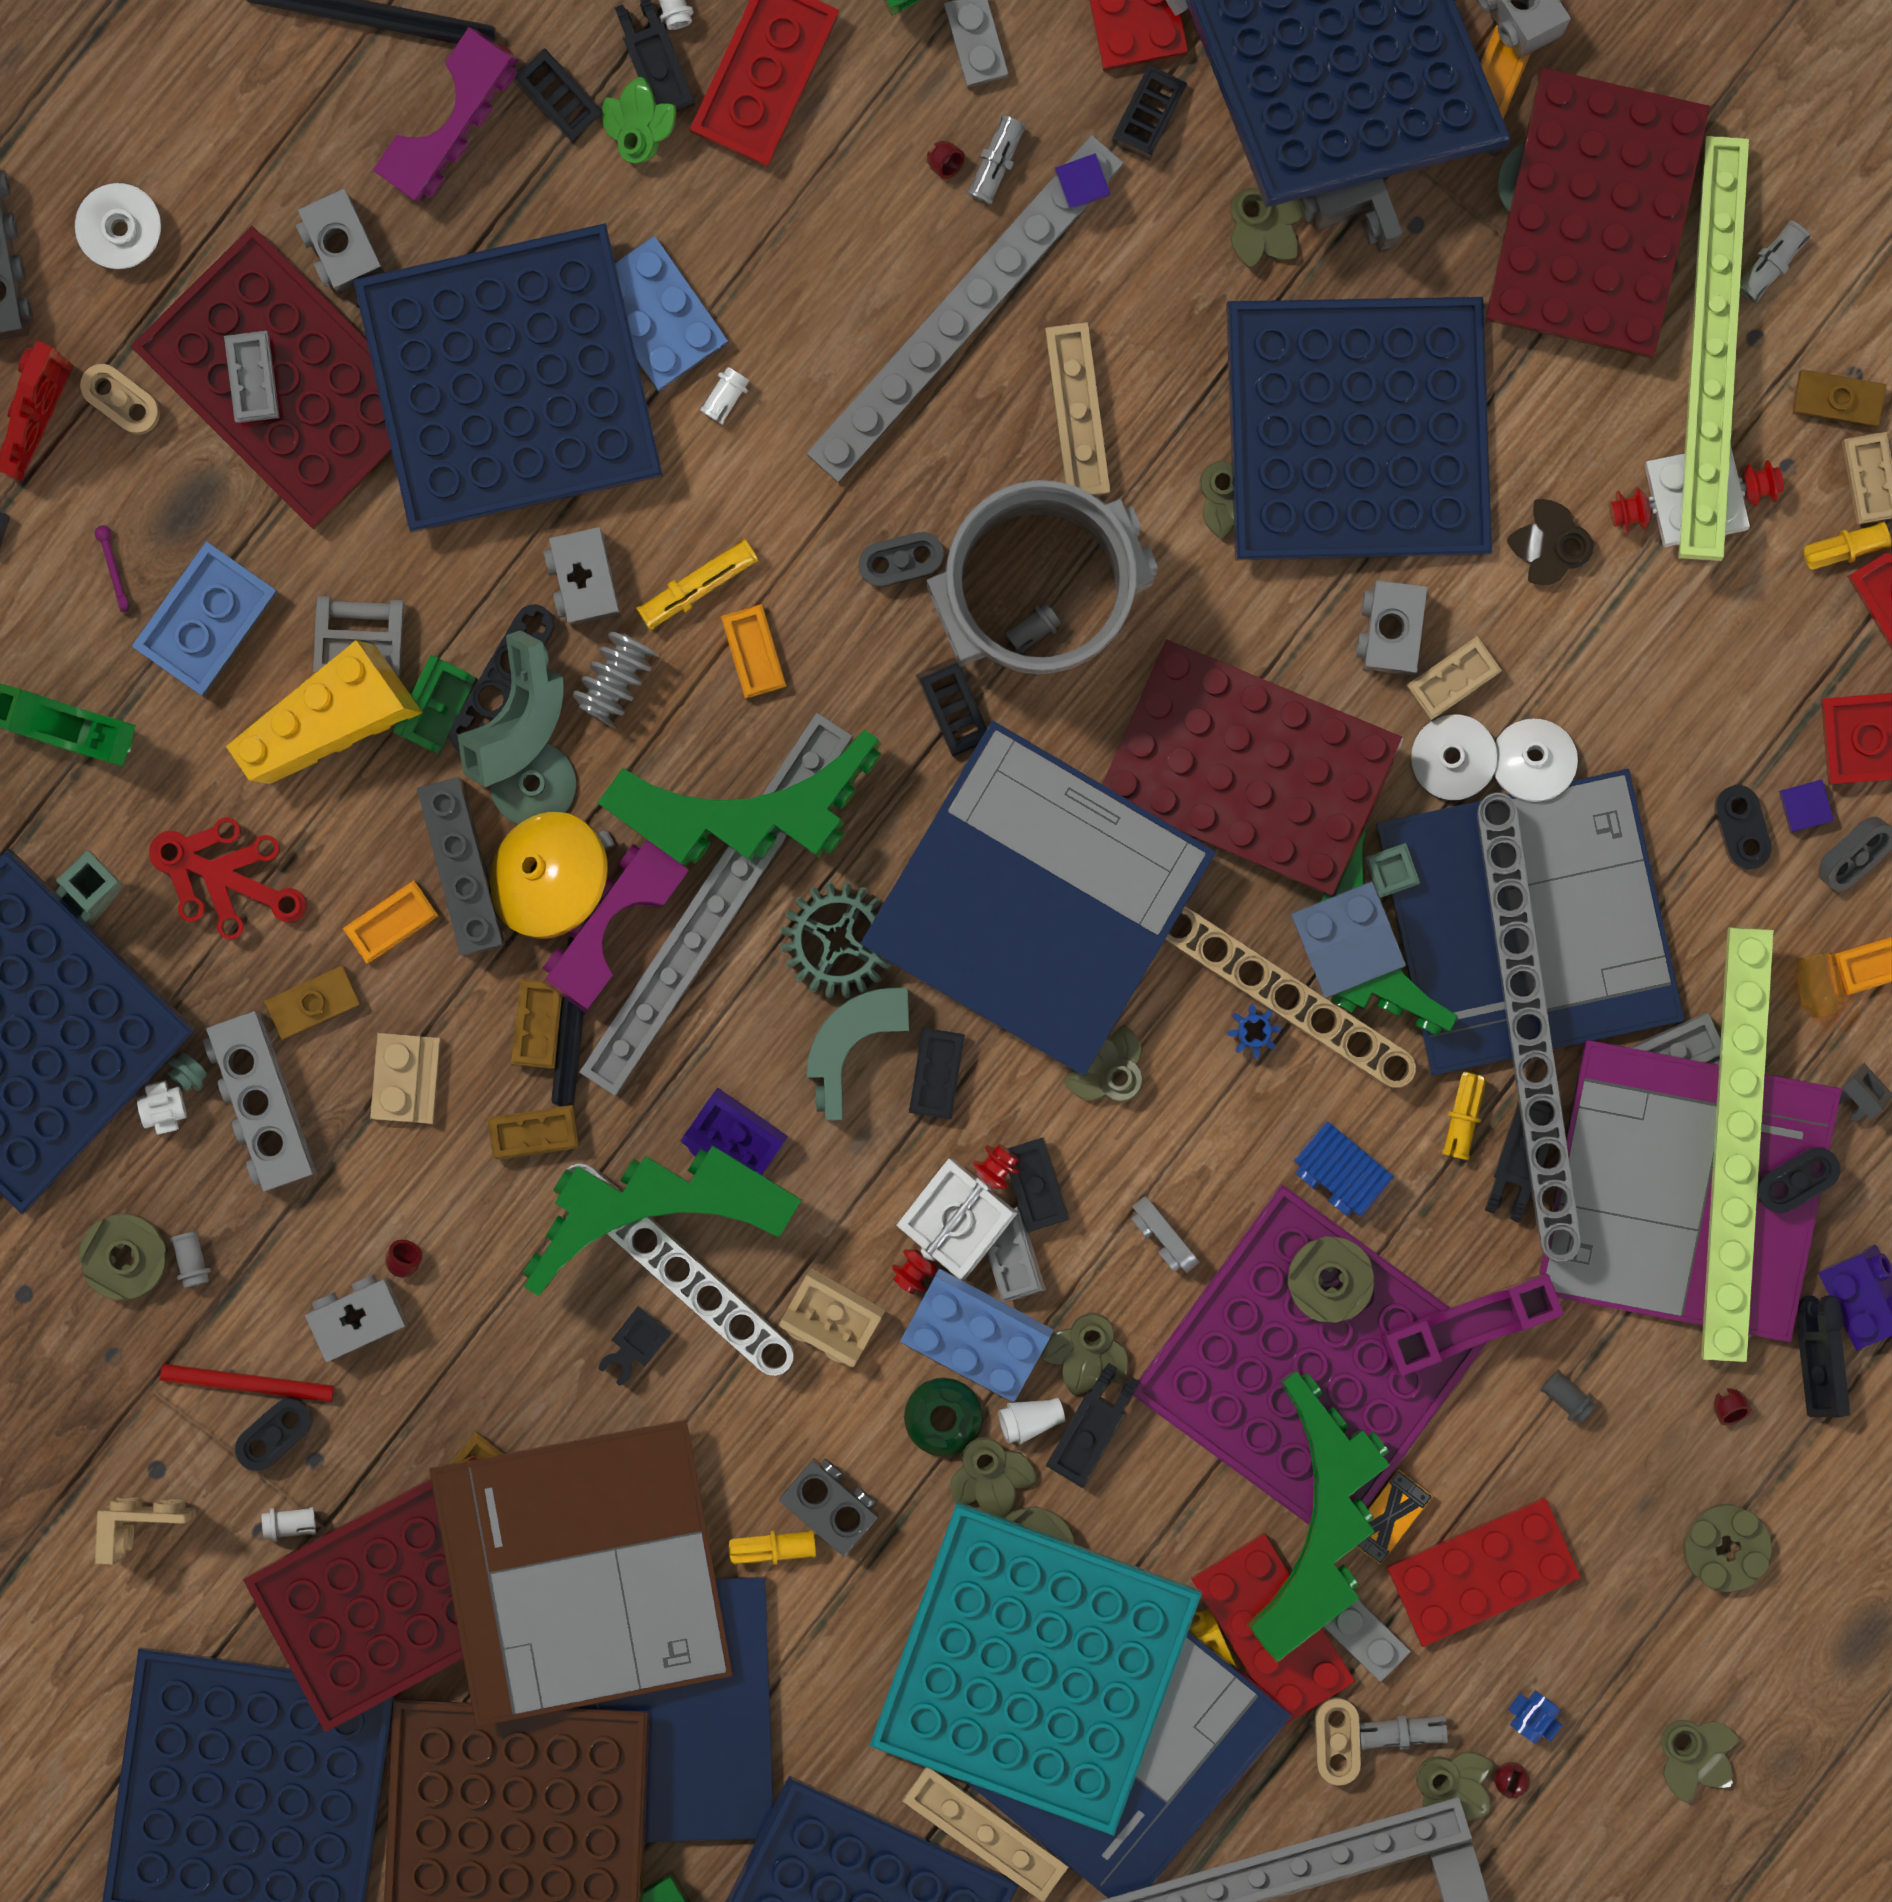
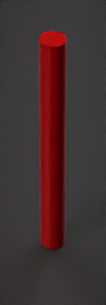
[160,1364,334,1403]

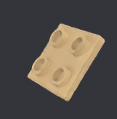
[95,1497,196,1564]

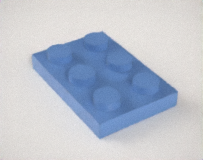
[615,236,729,392]
[132,541,278,697]
[900,1269,1054,1403]

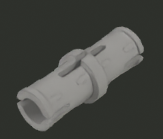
[966,115,1027,205]
[1740,220,1812,304]
[1359,1715,1448,1751]

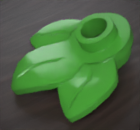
[602,77,676,164]

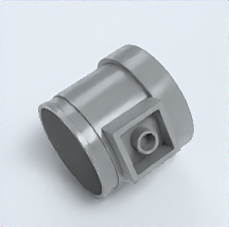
[927,480,1158,675]

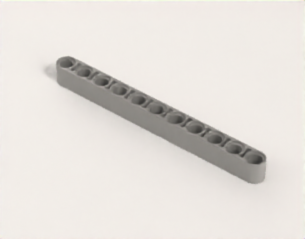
[1477,793,1581,1262]

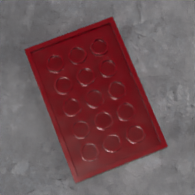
[1485,67,1710,359]
[130,226,392,530]
[1102,639,1404,897]
[243,1454,478,1733]

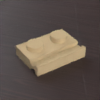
[370,1033,441,1124]

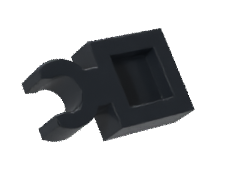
[598,1306,672,1386]

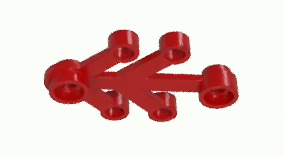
[149,817,307,940]

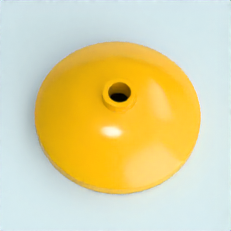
[489,812,608,939]

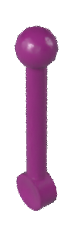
[94,525,129,613]

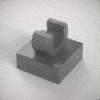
[1839,1063,1892,1122]

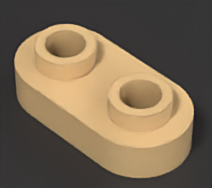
[80,364,160,435]
[1315,1697,1361,1786]

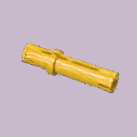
[636,538,759,631]

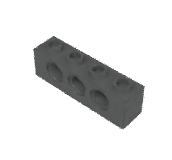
[0,170,33,340]
[417,777,507,957]

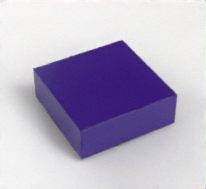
[1055,153,1110,211]
[1779,779,1834,833]

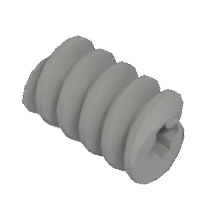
[572,632,659,729]

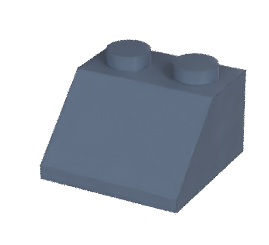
[1291,881,1406,998]

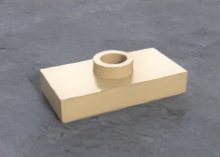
[1842,432,1892,525]
[1406,636,1502,721]

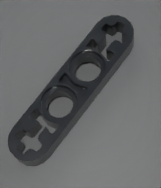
[449,604,555,752]

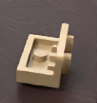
[779,1268,886,1367]

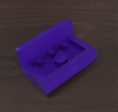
[680,1087,788,1175]
[1818,1245,1892,1351]

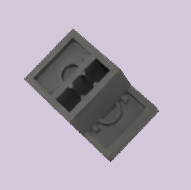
[1298,178,1403,253]

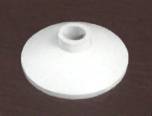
[75,183,161,269]
[1411,714,1498,800]
[1494,719,1578,802]

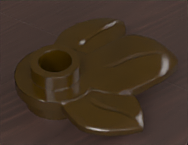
[1507,499,1593,585]

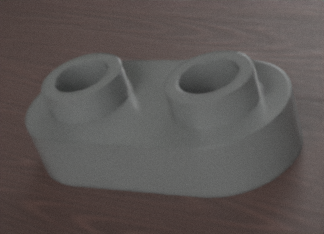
[859,532,944,587]
[1819,817,1892,892]

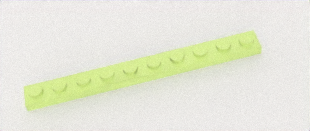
[1678,136,1749,561]
[1701,927,1774,1362]

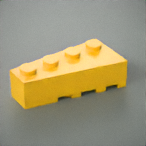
[226,640,423,785]

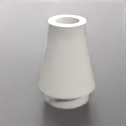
[998,1398,1065,1445]

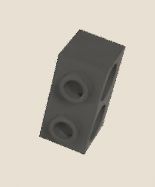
[779,1458,879,1557]

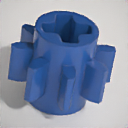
[1227,1004,1281,1058]
[1508,1690,1563,1745]

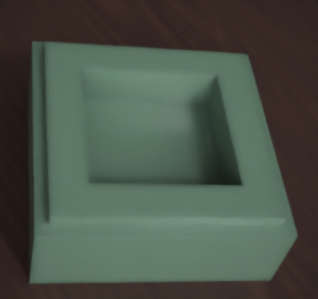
[1365,843,1420,898]

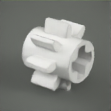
[136,1080,187,1135]

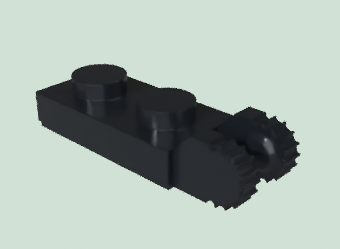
[615,0,695,112]
[1485,1101,1553,1222]
[1797,1295,1850,1417]
[1046,1363,1140,1488]

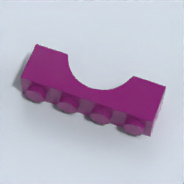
[373,27,519,201]
[542,840,689,1012]
[1381,1273,1564,1377]

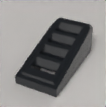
[513,48,603,142]
[1111,65,1187,161]
[915,658,987,757]

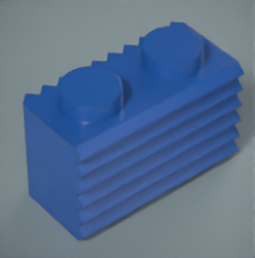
[1292,1121,1394,1217]

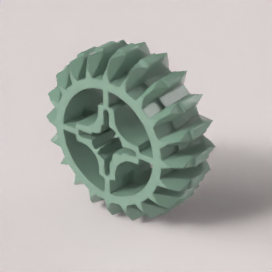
[780,882,891,998]

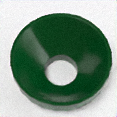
[904,1377,983,1456]

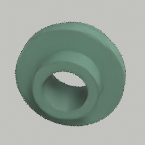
[167,1052,208,1092]

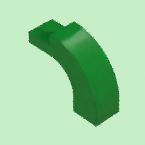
[0,683,136,767]

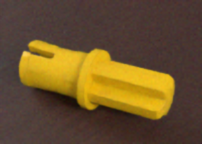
[1803,522,1891,570]
[1442,1072,1487,1160]
[729,1530,816,1565]

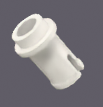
[659,0,693,30]
[700,367,749,425]
[262,1507,316,1543]

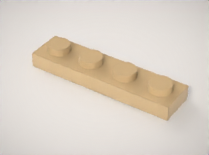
[1045,322,1110,496]
[902,1767,1068,1902]

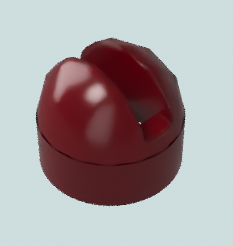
[927,140,965,179]
[385,1239,422,1278]
[1714,1388,1752,1425]
[1494,1762,1530,1798]

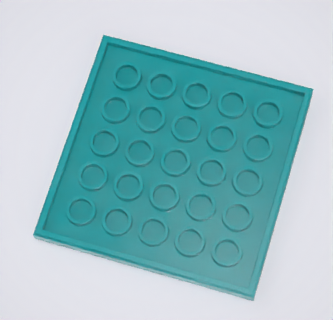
[869,1501,1202,1836]

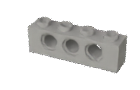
[203,1011,317,1192]

